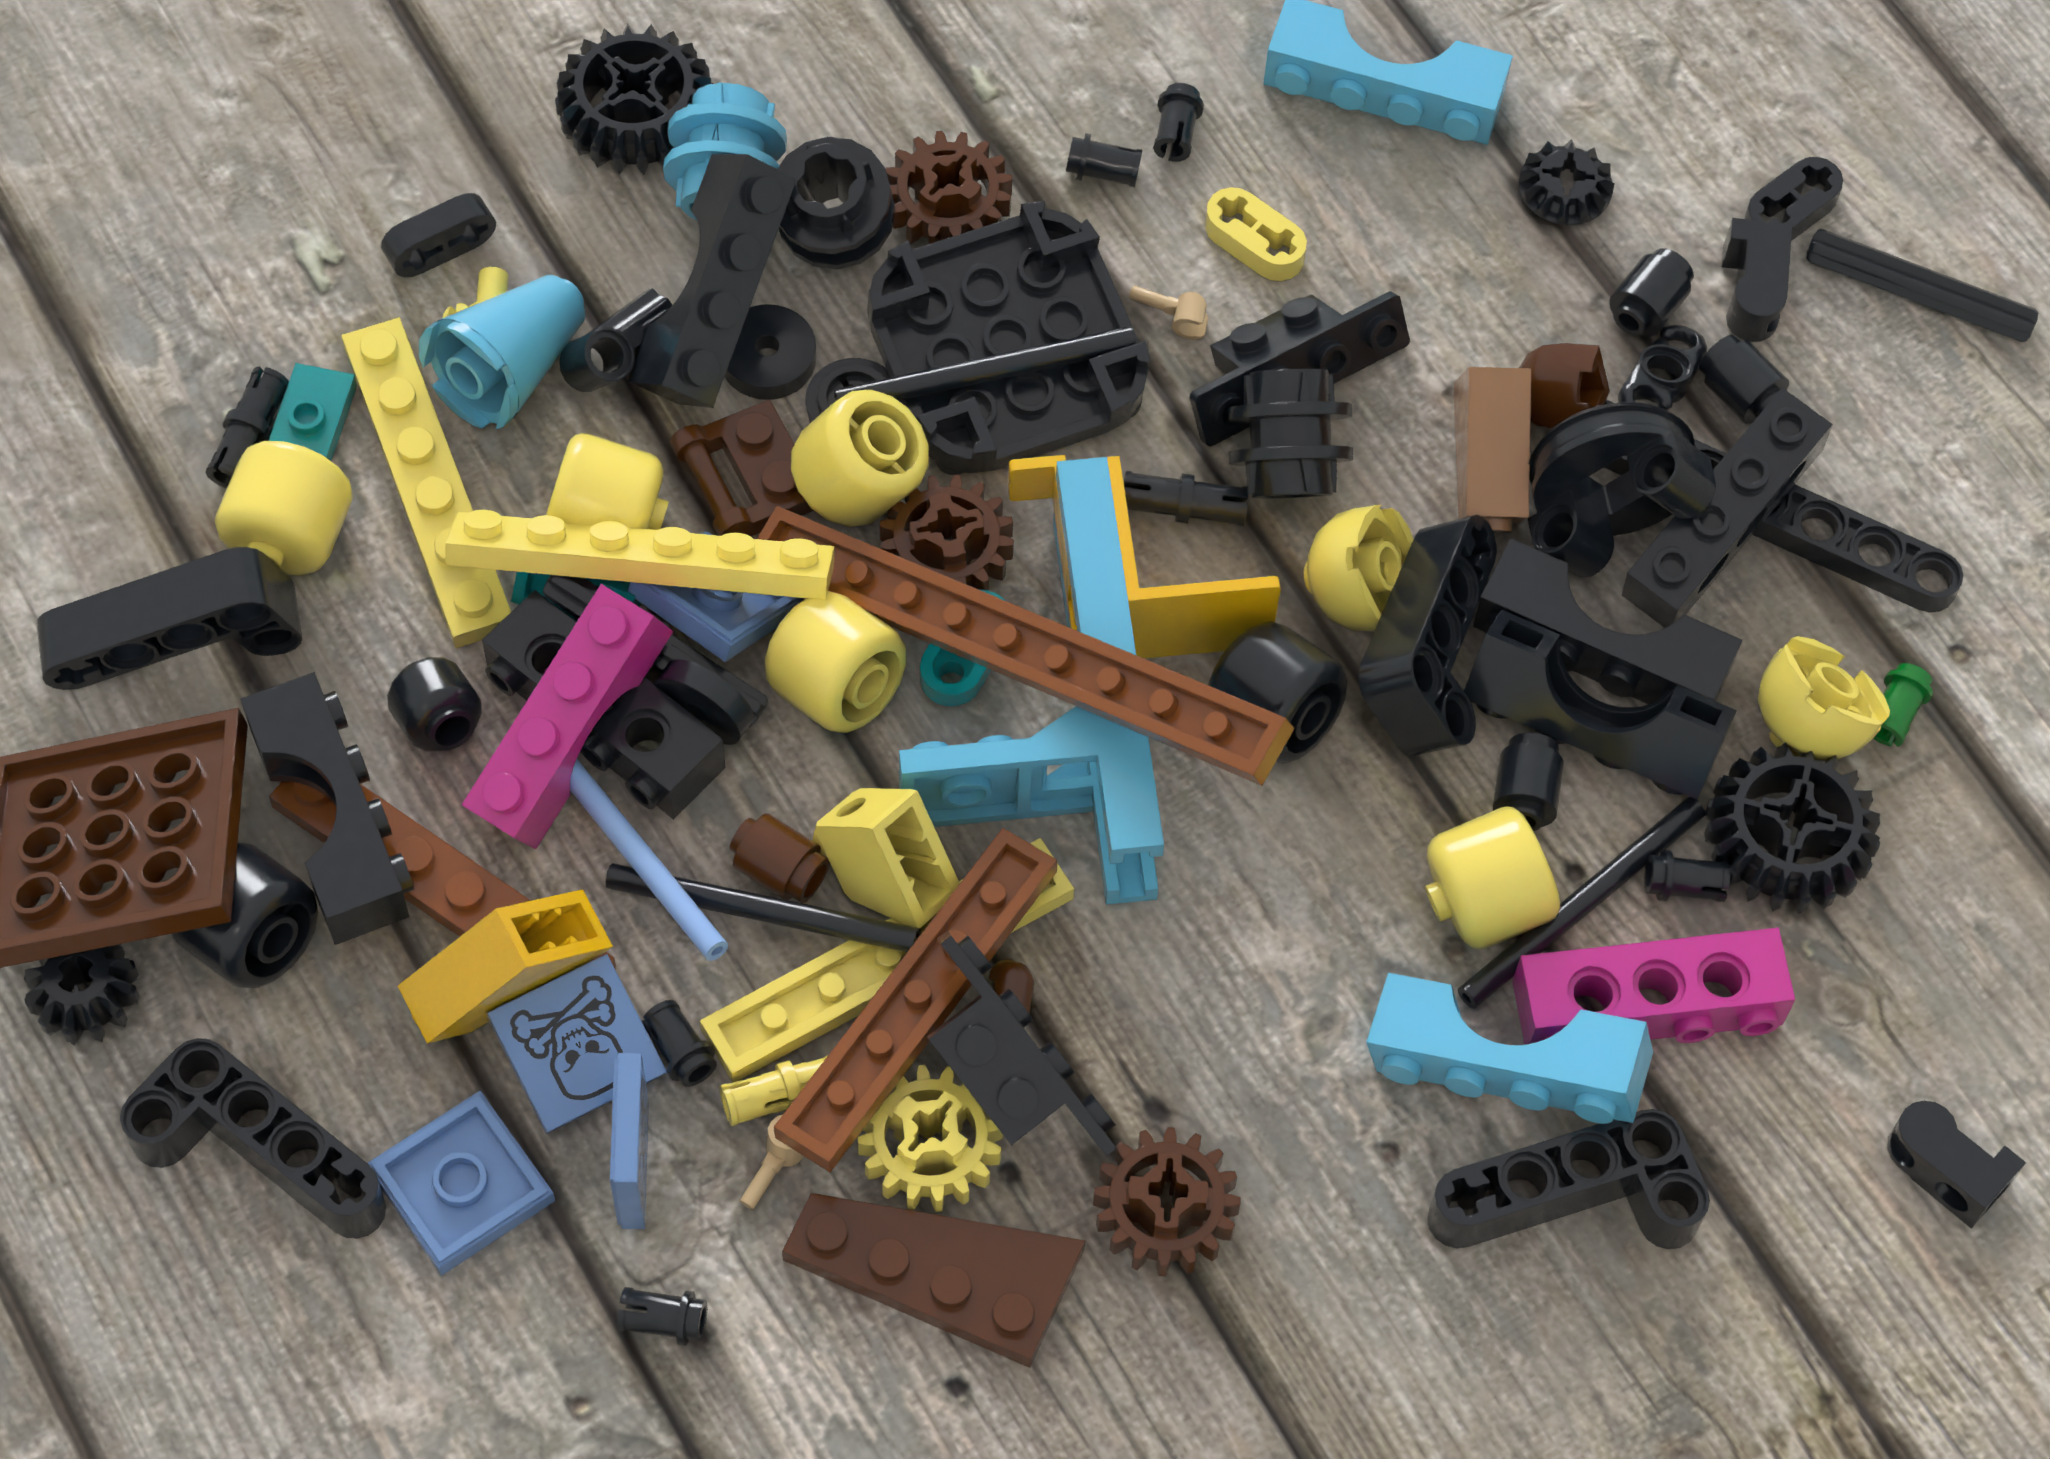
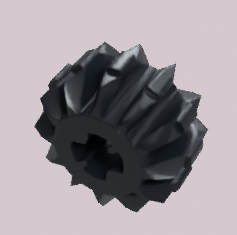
[24,944,140,1046]

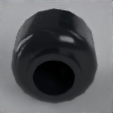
[387,657,482,751]

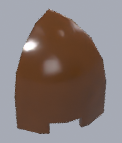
[1519,343,1610,429]

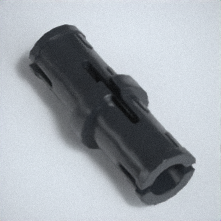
[205,366,289,488]
[1124,471,1249,526]

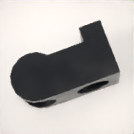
[1721,218,1792,342]
[1887,1100,2027,1229]

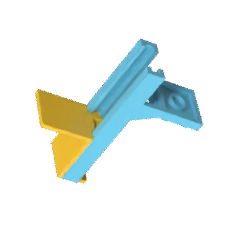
[899,455,1281,905]

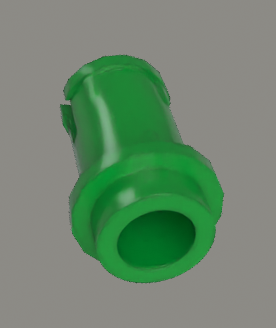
[1873,663,1933,747]

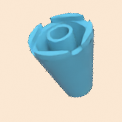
[419,275,585,429]

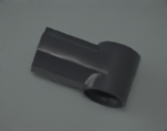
[559,288,672,392]

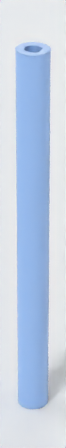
[570,759,728,961]

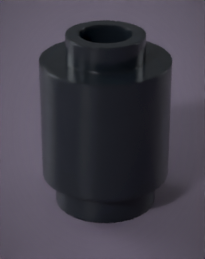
[1609,248,1694,337]
[1699,335,1789,424]
[1493,732,1564,831]

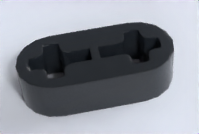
[1744,157,1843,241]
[381,193,497,277]

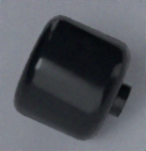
[1208,621,1348,764]
[172,842,319,988]

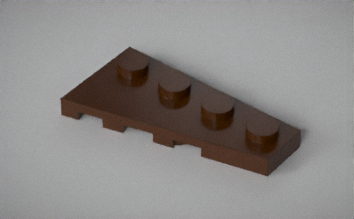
[782,1193,1085,1368]

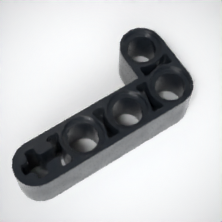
[1358,515,1497,756]
[36,547,302,690]
[120,1038,386,1239]
[1427,1109,1710,1249]

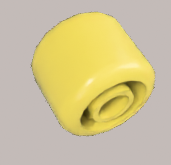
[791,389,929,527]
[546,433,669,530]
[215,441,353,576]
[765,591,906,733]
[1425,806,1561,950]

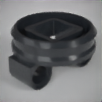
[1527,402,1716,578]

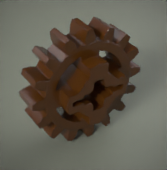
[886,131,1013,244]
[879,474,1014,590]
[1093,1127,1241,1277]

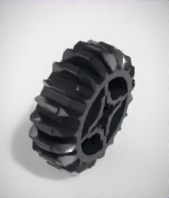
[555,23,714,176]
[1704,742,1880,914]

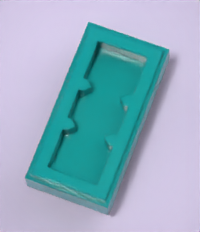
[268,363,357,461]

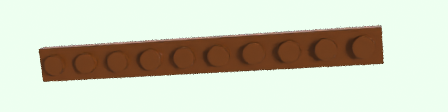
[757,506,1295,786]

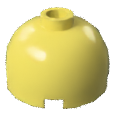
[1304,505,1414,631]
[1758,636,1890,761]

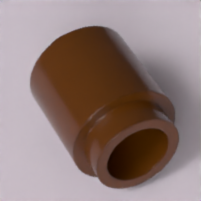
[730,813,830,903]

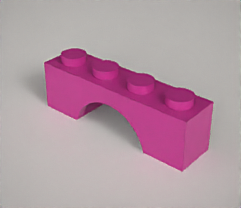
[462,584,673,849]

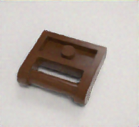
[669,399,814,536]

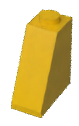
[397,889,613,1044]

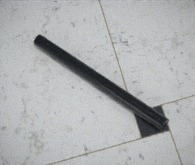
[834,326,1137,401]
[1458,796,1705,1009]
[605,863,922,952]

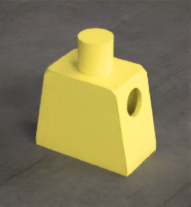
[813,788,960,928]

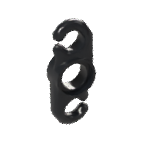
[1618,325,1707,410]

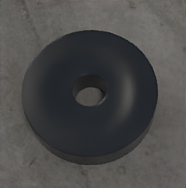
[725,304,816,400]
[654,659,754,745]

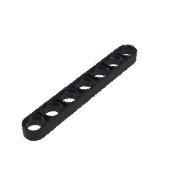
[1604,400,1963,613]

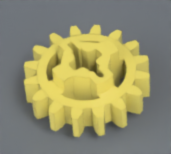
[858,1065,1003,1212]

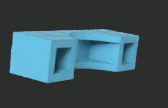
[1263,0,1513,145]
[1366,973,1653,1124]

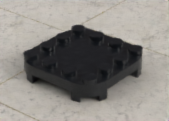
[867,201,1150,475]

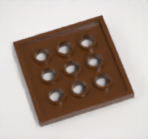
[0,708,248,968]

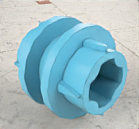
[663,82,787,220]

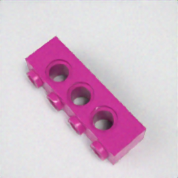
[1512,927,1796,1045]

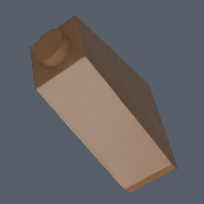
[1454,367,1531,534]

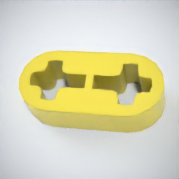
[1205,187,1307,281]

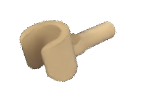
[1129,285,1209,340]
[739,1115,804,1210]

